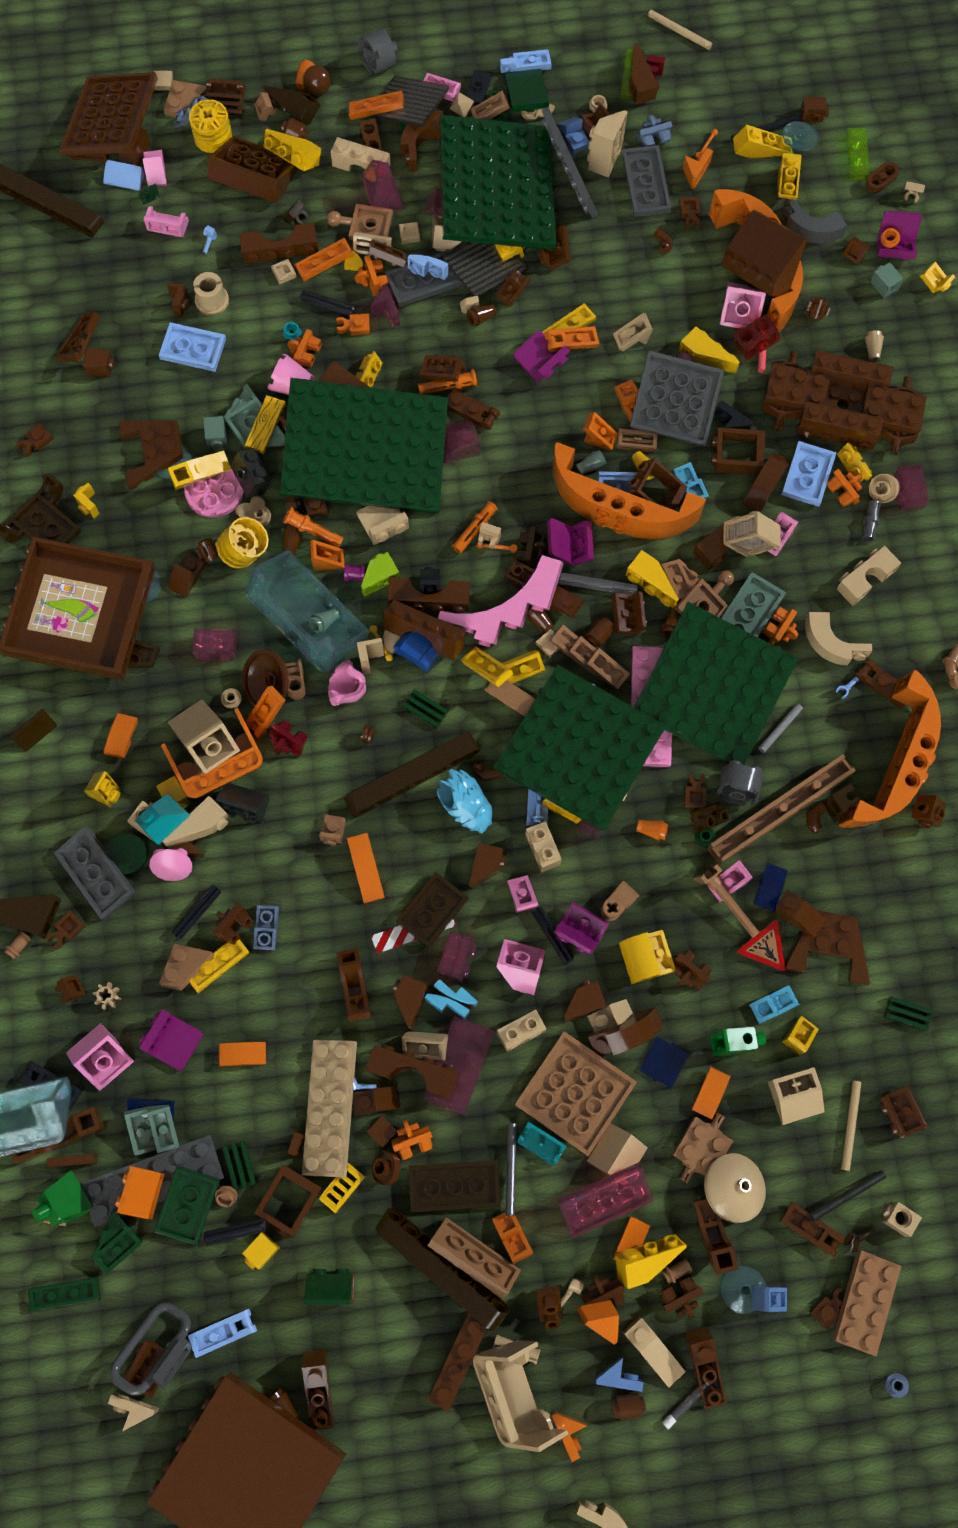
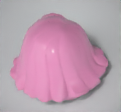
[328,659,366,706]

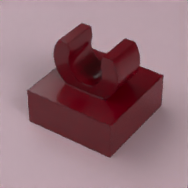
[646,54,666,79]

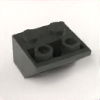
[216,783,270,823]

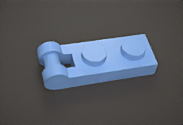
[188,1309,257,1358]

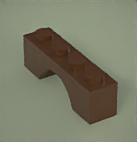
[239,222,318,264]
[387,577,470,613]
[383,600,465,660]
[365,1044,460,1101]
[7,1107,106,1164]
[427,1313,487,1412]

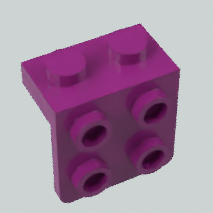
[876,210,922,260]
[513,331,570,384]
[547,518,594,567]
[554,902,610,954]
[139,1009,203,1071]

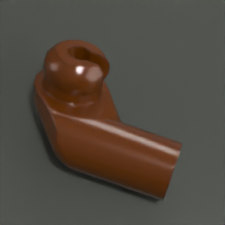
[654,228,672,254]
[472,760,502,781]
[806,802,827,833]

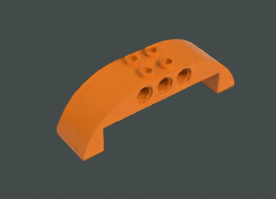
[709,189,803,335]
[553,442,706,540]
[838,670,941,828]

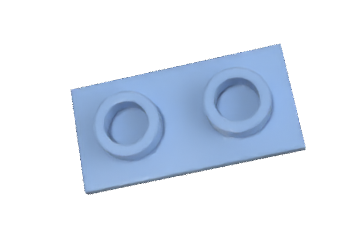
[526,789,548,826]

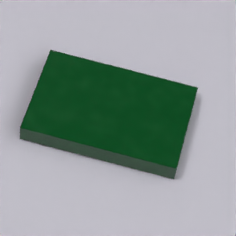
[505,69,549,112]
[154,1165,220,1246]

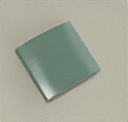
[124,1105,179,1156]

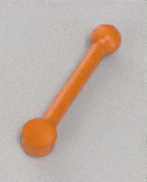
[695,129,718,159]
[476,542,518,553]

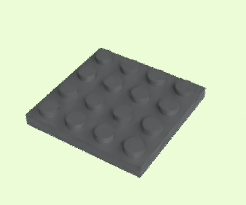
[629,351,724,447]

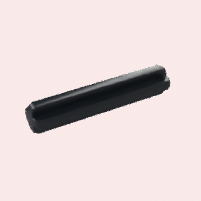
[300,290,355,317]
[172,885,221,939]
[532,906,574,965]
[203,1218,267,1245]

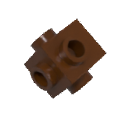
[912,794,947,829]

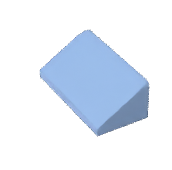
[103,160,145,191]

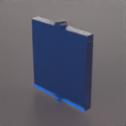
[639,1037,689,1088]

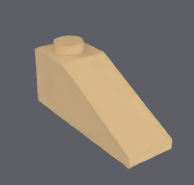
[162,796,230,849]
[622,1317,686,1388]

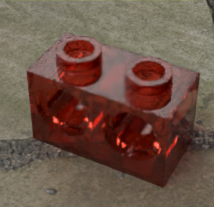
[733,314,780,361]

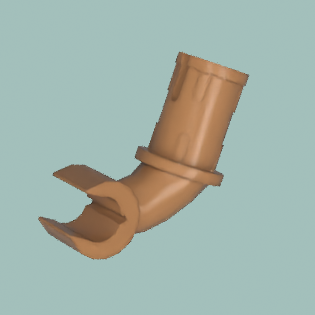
[943,644,958,689]

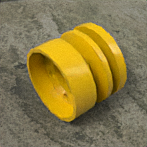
[189,100,232,153]
[216,517,269,569]

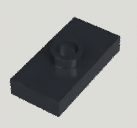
[466,70,492,106]

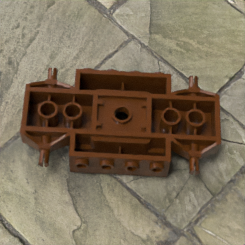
[761,350,927,455]

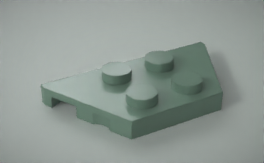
[224,384,285,450]

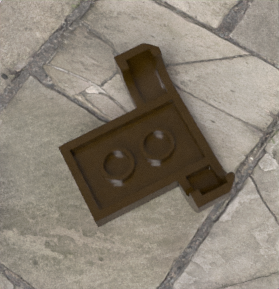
[0,474,81,544]

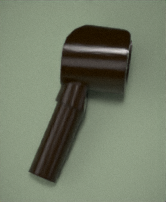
[845,1228,874,1252]

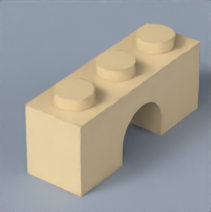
[331,137,391,182]
[837,546,901,606]

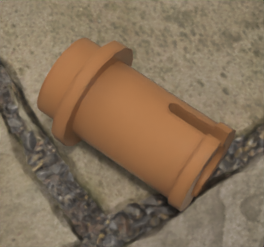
[4,931,32,959]
[662,1259,692,1284]

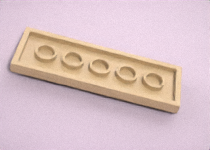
[302,1040,357,1178]

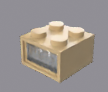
[723,511,780,557]

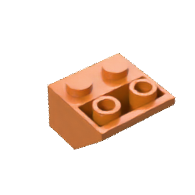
[116,1166,165,1219]

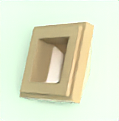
[450,92,474,117]

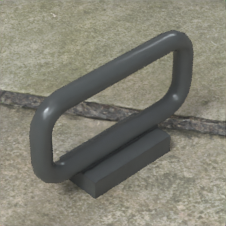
[110,1302,192,1395]

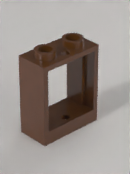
[711,427,765,475]
[627,458,688,511]
[254,1165,323,1238]

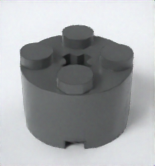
[358,28,398,74]
[717,760,763,805]

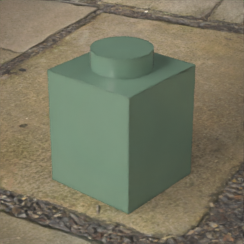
[870,262,904,298]
[204,416,228,449]

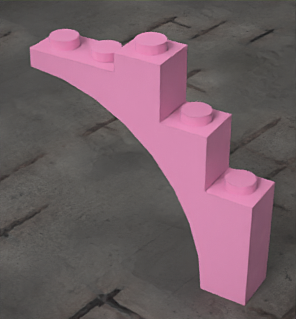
[438,555,564,647]

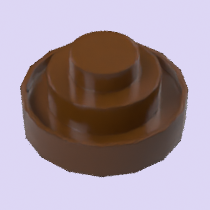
[372,1151,401,1186]

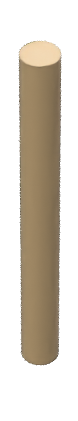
[648,10,713,50]
[841,1081,861,1171]

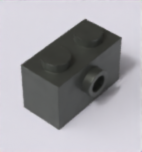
[230,449,272,498]

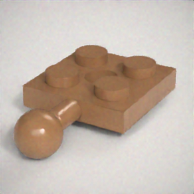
[327,204,393,244]
[674,571,734,618]

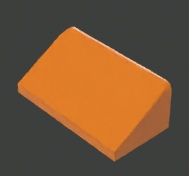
[612,1216,650,1261]

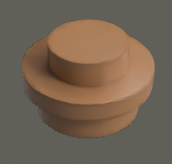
[215,1186,238,1207]

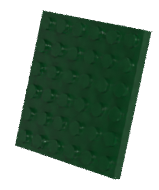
[634,602,799,765]
[494,665,666,832]

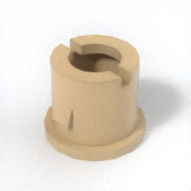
[193,272,229,315]

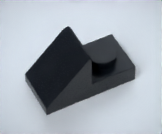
[714,400,753,430]

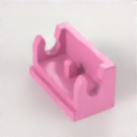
[144,206,189,237]

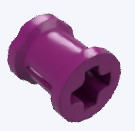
[344,563,366,582]

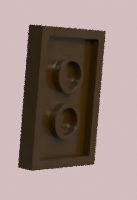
[395,872,469,949]

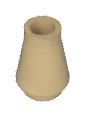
[864,330,884,361]

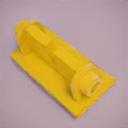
[356,351,383,387]
[837,442,873,484]

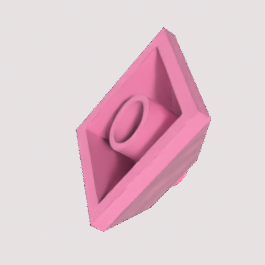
[720,282,766,331]
[496,939,546,995]

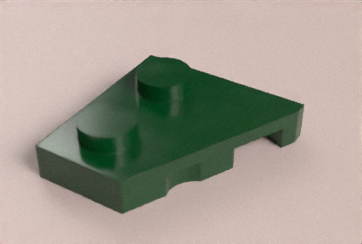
[92,1209,143,1275]

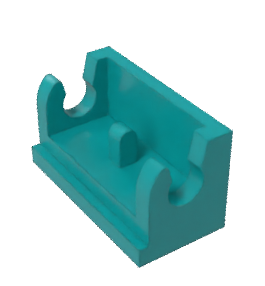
[516,1122,567,1166]

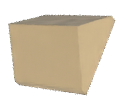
[587,1123,648,1186]

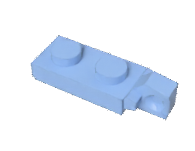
[500,49,552,73]

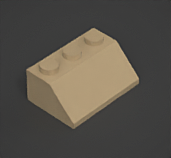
[587,110,627,178]

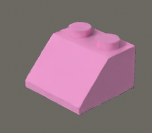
[66,1023,134,1091]

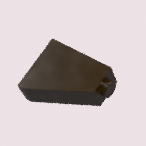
[0,894,62,940]

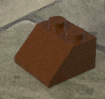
[393,975,429,1031]

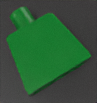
[710,1027,766,1057]
[32,1170,93,1226]

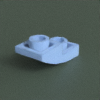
[408,255,448,280]

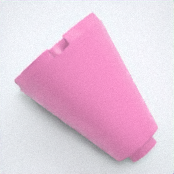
[268,353,318,395]

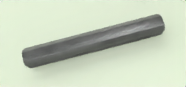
[558,573,638,595]

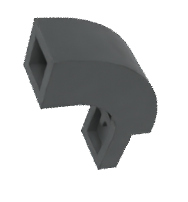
[782,198,847,244]

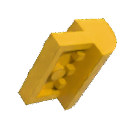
[619,930,676,984]

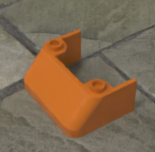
[161,708,263,799]

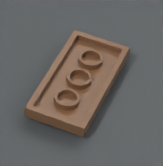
[428,1217,521,1300]
[832,1250,901,1356]

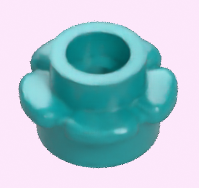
[283,322,302,340]

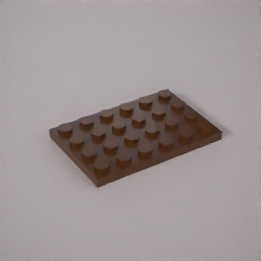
[59,72,158,156]

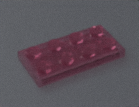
[423,1016,495,1115]
[557,1162,654,1239]

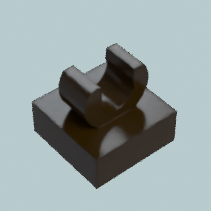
[283,200,308,225]

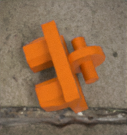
[355,255,388,296]
[287,329,322,367]
[827,469,862,507]
[762,607,799,645]
[391,1119,432,1160]

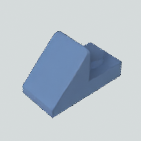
[557,117,589,154]
[752,1286,787,1312]
[594,1357,644,1392]

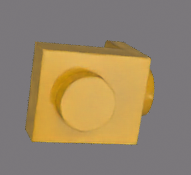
[494,244,525,262]
[920,262,955,293]
[73,483,100,519]

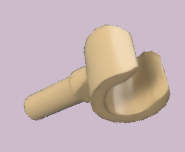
[561,1278,584,1307]

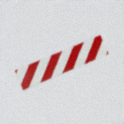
[371,919,456,954]

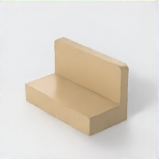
[357,638,384,675]

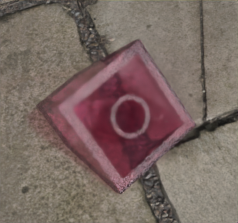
[362,160,404,211]
[443,419,480,463]

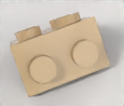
[357,506,409,545]

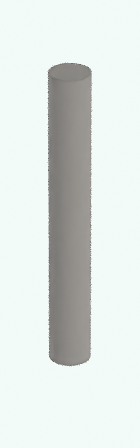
[758,703,803,753]

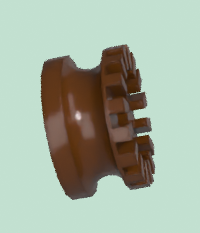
[360,724,375,745]

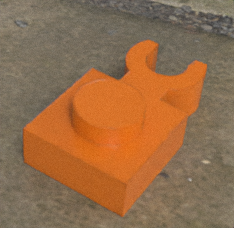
[336,314,370,336]

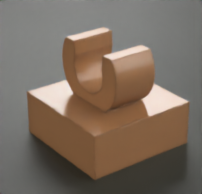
[254,92,278,121]

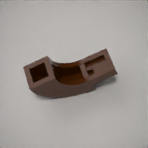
[743,453,791,513]
[337,948,371,1022]
[588,1007,663,1056]
[693,1198,739,1275]

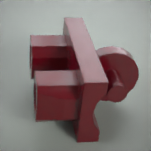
[269,720,307,758]

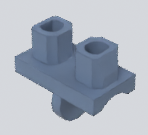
[636,115,673,147]

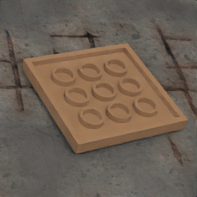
[515,1031,637,1157]

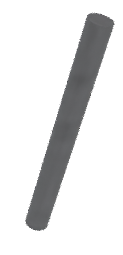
[506,1123,517,1216]

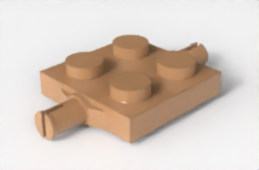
[672,1113,733,1184]

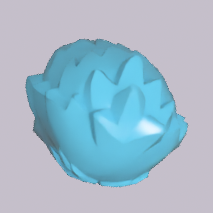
[437,769,492,833]

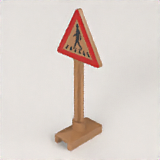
[694,864,785,971]

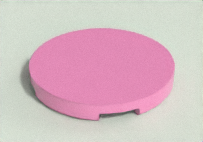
[184,464,244,518]

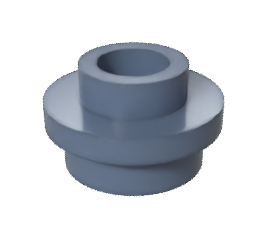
[885,1373,909,1398]

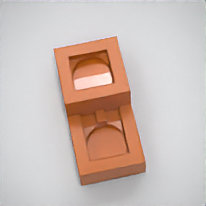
[614,380,638,422]
[104,713,138,759]
[219,1042,266,1066]
[692,1066,731,1119]
[492,1212,534,1264]

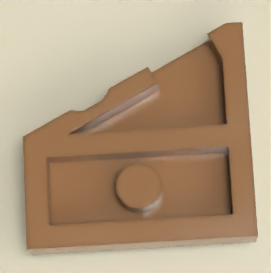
[164,80,208,117]
[661,559,712,601]
[159,944,214,991]

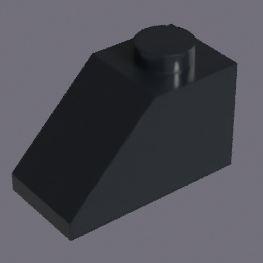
[420,567,441,594]

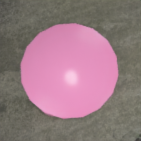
[149,848,192,881]

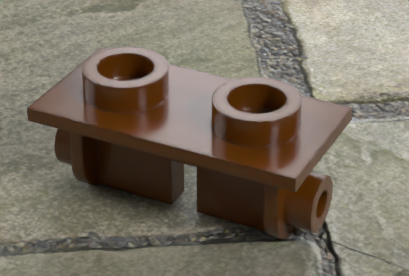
[206,78,246,97]

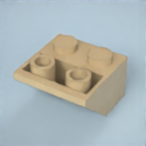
[768,1067,825,1125]

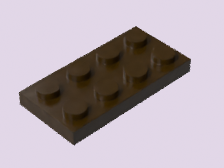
[409,1160,501,1212]

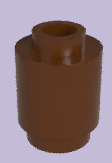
[585,617,614,648]
[611,1392,646,1421]

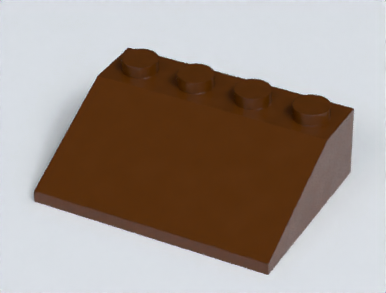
[207,136,297,203]
[721,210,808,296]

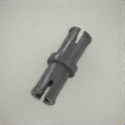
[861,500,881,542]

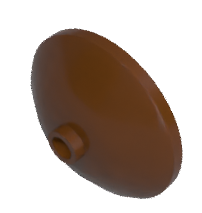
[242,649,289,708]

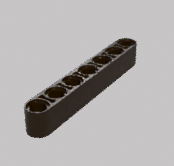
[0,164,104,238]
[344,732,480,818]
[376,1208,509,1331]

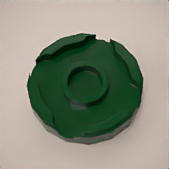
[105,833,148,876]

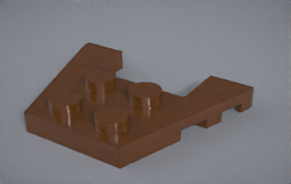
[119,420,184,490]
[785,910,870,986]

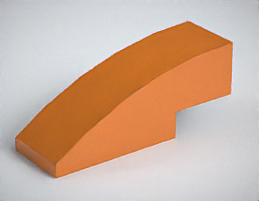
[347,833,385,904]

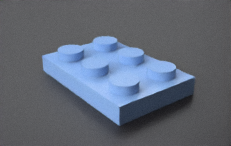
[159,322,226,372]
[781,441,836,507]

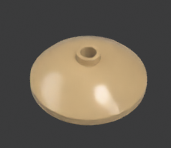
[704,1153,766,1223]

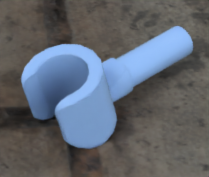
[203,225,217,254]
[835,676,859,699]
[353,1077,376,1091]

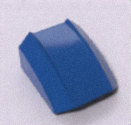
[393,632,441,673]

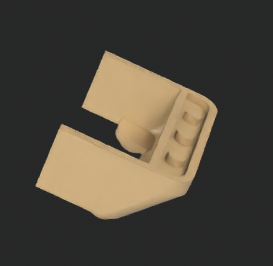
[473,1340,568,1452]

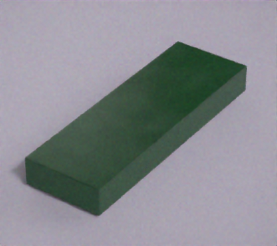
[28,1277,100,1312]

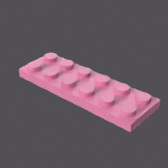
[631,646,672,768]

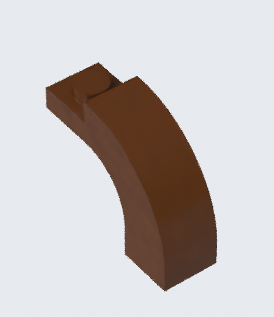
[401,110,443,172]

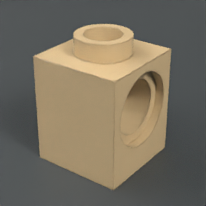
[882,1202,922,1237]

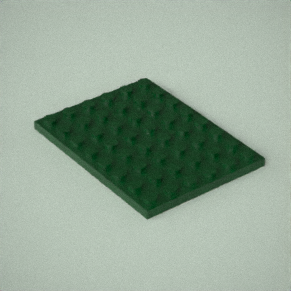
[439,115,556,250]
[280,377,448,514]

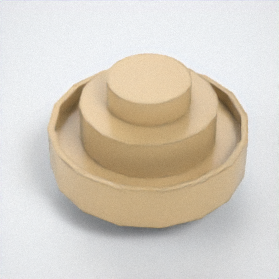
[869,474,899,503]

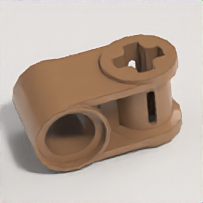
[285,659,306,700]
[600,881,640,922]

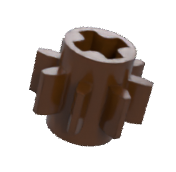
[806,297,831,320]
[195,537,219,562]

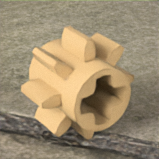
[93,982,121,1010]

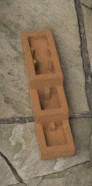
[549,624,630,690]

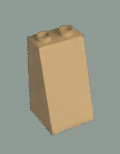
[167,699,240,774]

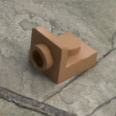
[319,814,346,846]

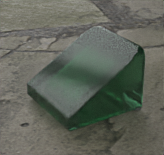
[138,183,160,205]

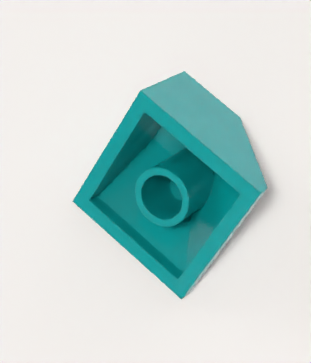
[135,794,190,845]

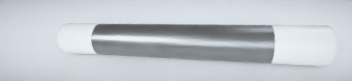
[662,1379,717,1430]

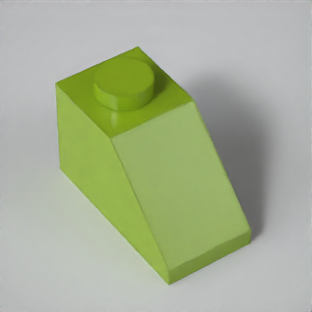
[361,552,400,597]

